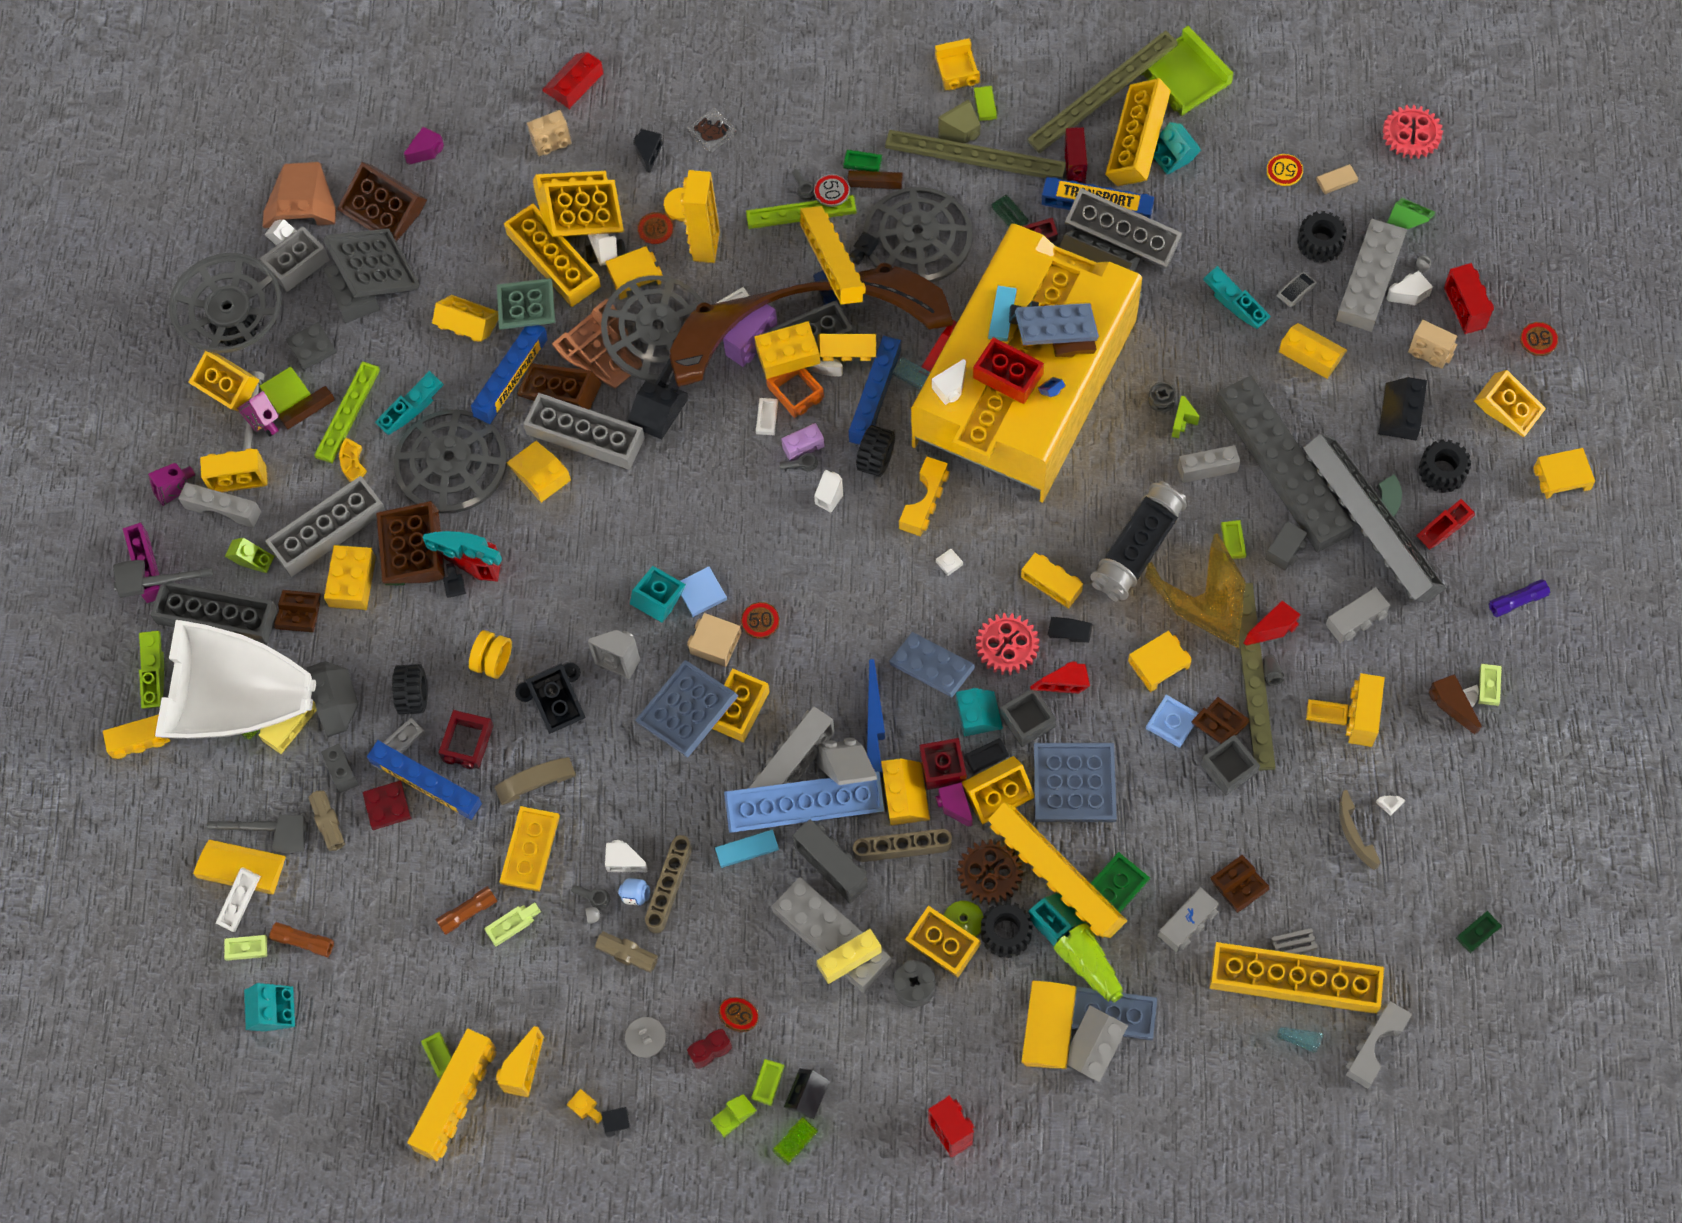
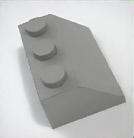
[260,226,330,292]
[588,630,641,679]
[1067,1006,1128,1082]

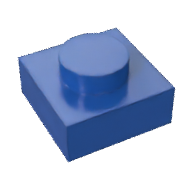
[1038,377,1065,397]

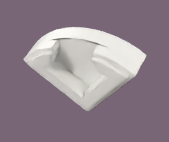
[1463,685,1479,707]
[1376,796,1405,816]

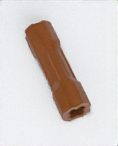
[435,886,498,935]
[270,922,334,957]

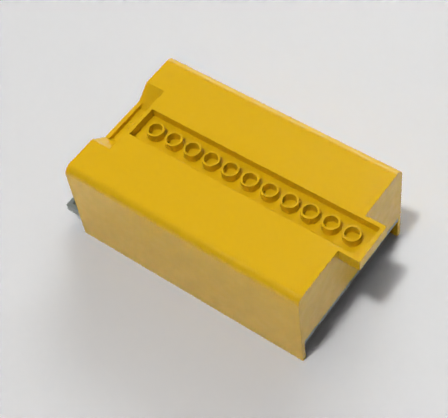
[911,224,1142,503]

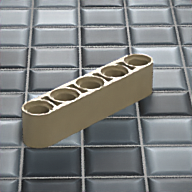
[853,829,952,862]
[645,835,692,933]

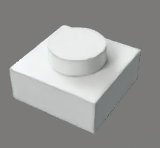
[936,549,963,576]

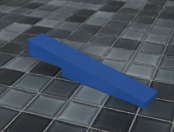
[867,659,885,778]

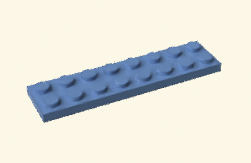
[724,771,884,833]

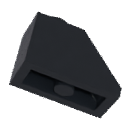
[633,129,663,173]

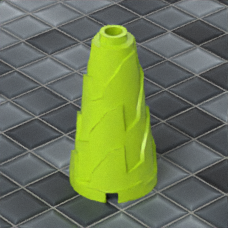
[1054,923,1123,1003]

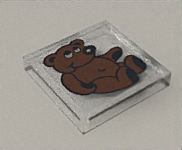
[687,107,737,154]

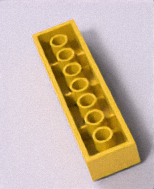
[988,802,1127,938]
[1209,942,1384,1014]

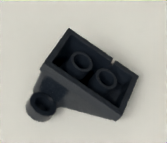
[515,662,586,734]

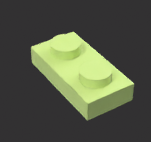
[1478,664,1501,706]
[224,935,267,961]

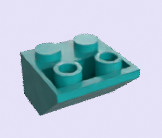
[1153,122,1201,174]
[1029,893,1086,946]
[244,983,295,1032]

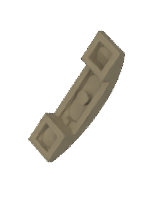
[495,757,576,805]
[1339,790,1381,870]

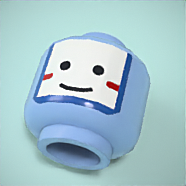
[619,878,650,906]

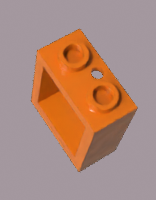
[766,368,824,418]

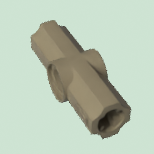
[308,790,345,851]
[595,931,658,973]

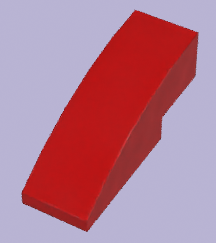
[1416,499,1475,550]

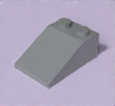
[818,738,877,785]

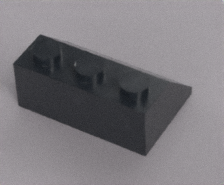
[1378,377,1427,441]

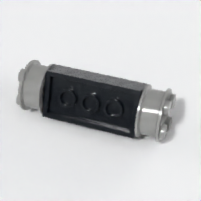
[1090,481,1187,601]

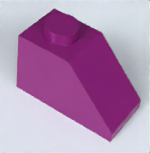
[403,127,444,165]
[935,783,973,827]

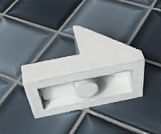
[588,233,617,266]

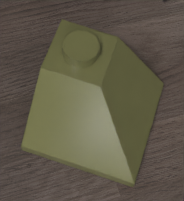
[938,99,980,143]

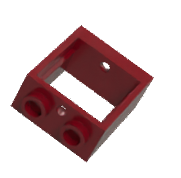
[1064,127,1087,184]
[438,710,494,769]

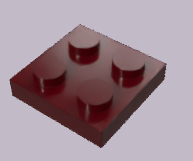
[362,780,412,830]

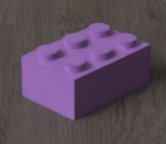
[723,304,777,367]

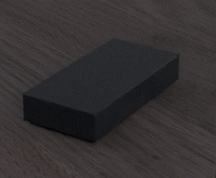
[964,738,1009,774]

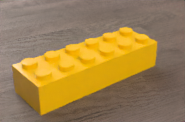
[1105,78,1171,186]
[681,170,720,263]
[504,203,601,307]
[407,1028,496,1162]

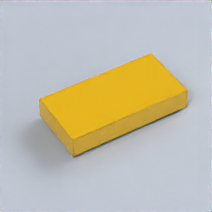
[1306,699,1348,725]

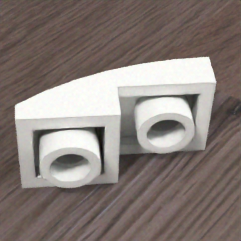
[806,358,843,376]

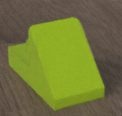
[1171,395,1199,439]
[711,1094,757,1137]

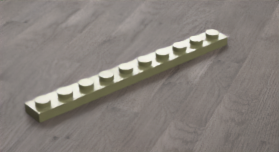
[1027,30,1178,154]
[885,129,1066,180]
[1232,583,1275,771]

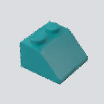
[629,566,686,623]
[956,688,1003,737]

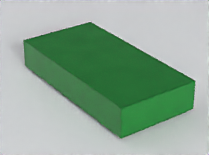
[843,150,882,171]

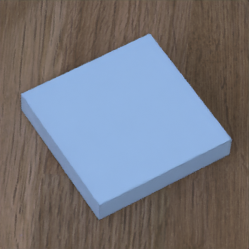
[681,567,727,617]
[1145,695,1199,748]

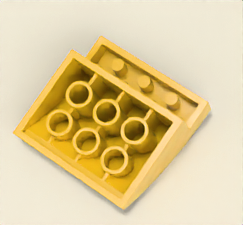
[533,171,624,237]

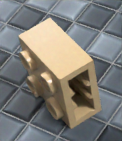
[527,110,572,156]
[1408,320,1458,368]
[687,613,741,667]

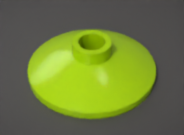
[944,900,984,937]

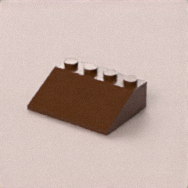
[337,162,427,242]
[376,501,445,583]

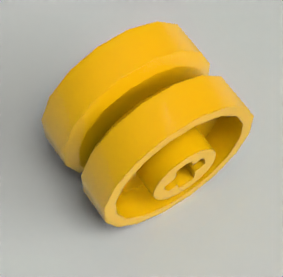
[469,630,512,679]

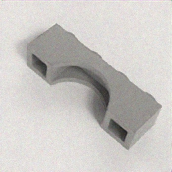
[178,482,261,528]
[1346,1001,1412,1089]

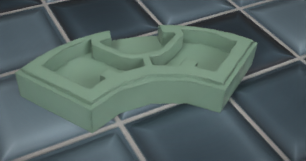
[1378,474,1402,517]

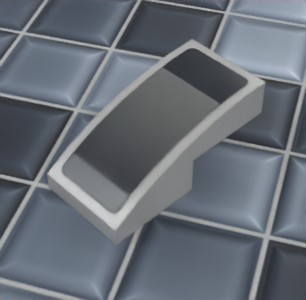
[1277,271,1317,307]

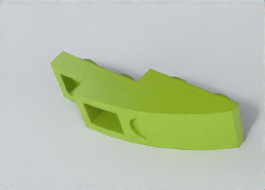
[139,631,164,709]

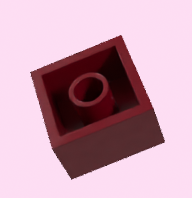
[919,738,967,790]

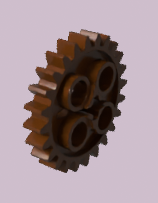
[957,839,1023,905]

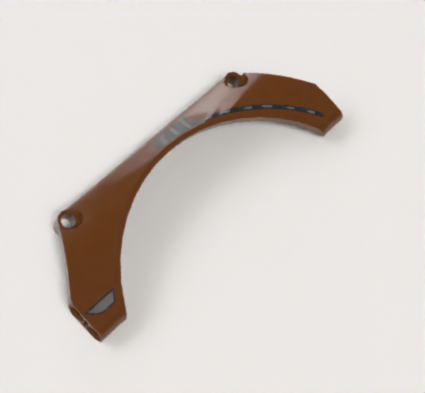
[670,263,953,387]

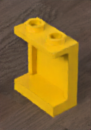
[935,38,980,91]
[605,246,663,300]
[1533,448,1595,499]
[1128,630,1191,692]

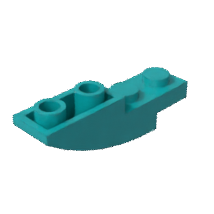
[1203,266,1271,329]
[375,371,444,435]
[422,531,502,566]

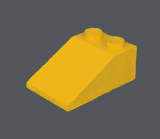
[1474,370,1546,437]
[506,441,571,503]
[496,1026,544,1097]

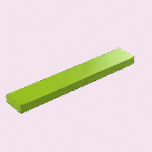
[746,195,856,229]
[314,361,380,464]

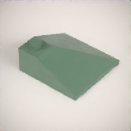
[497,278,555,330]

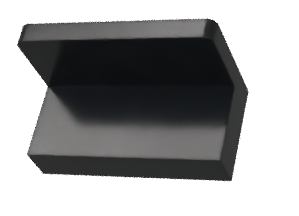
[784,1068,829,1119]

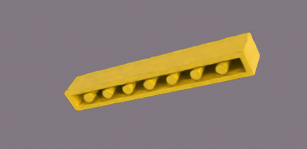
[800,206,866,305]

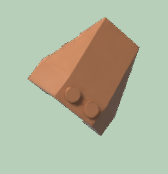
[263,162,336,228]
[551,298,643,389]

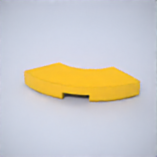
[339,437,367,482]

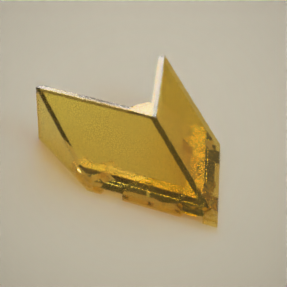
[1145,533,1246,648]

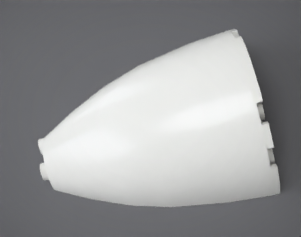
[155,620,316,739]

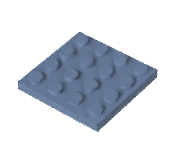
[635,660,738,758]
[1034,743,1117,822]

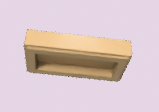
[1317,164,1358,194]

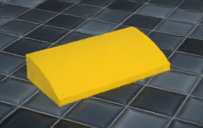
[193,840,286,895]
[1022,981,1077,1069]

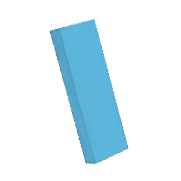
[988,286,1017,342]
[715,830,779,868]

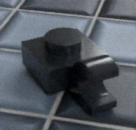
[849,231,880,265]
[443,562,466,598]

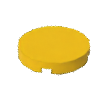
[664,187,685,222]

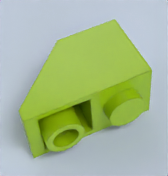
[225,538,274,573]

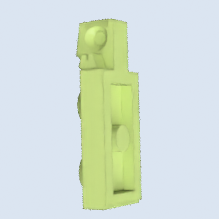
[484,903,541,947]

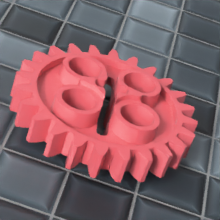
[1382,105,1443,159]
[976,613,1039,675]

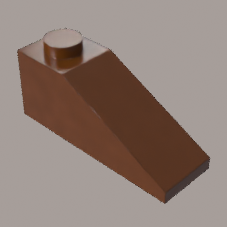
[1429,674,1482,735]

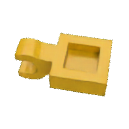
[566,1089,602,1124]

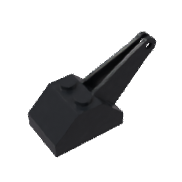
[628,358,688,440]

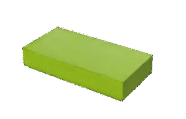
[974,86,997,121]
[1221,520,1246,560]
[421,1031,452,1079]
[751,1059,785,1106]

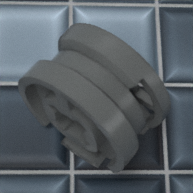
[1148,382,1176,412]

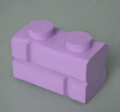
[781,423,825,461]

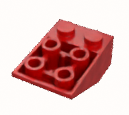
[442,542,501,581]

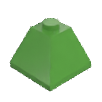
[1387,198,1436,230]

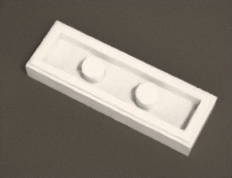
[216,868,261,932]

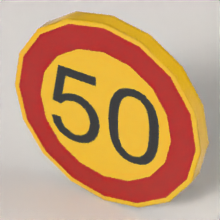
[1267,154,1303,186]

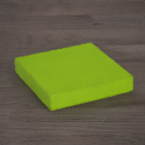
[259,367,311,414]

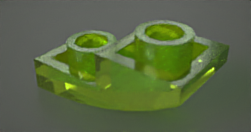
[773,1117,818,1165]

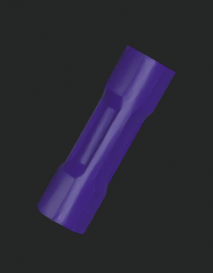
[1489,579,1550,618]

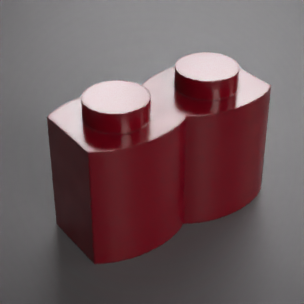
[687,1029,732,1069]

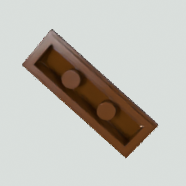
[847,170,903,189]
[278,386,335,430]

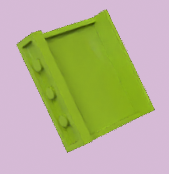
[1141,26,1233,116]

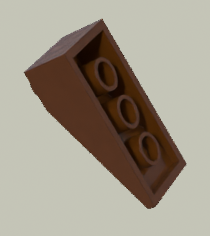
[517,363,602,410]

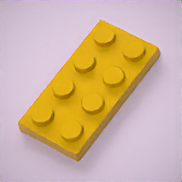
[499,806,560,892]

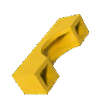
[899,456,950,537]

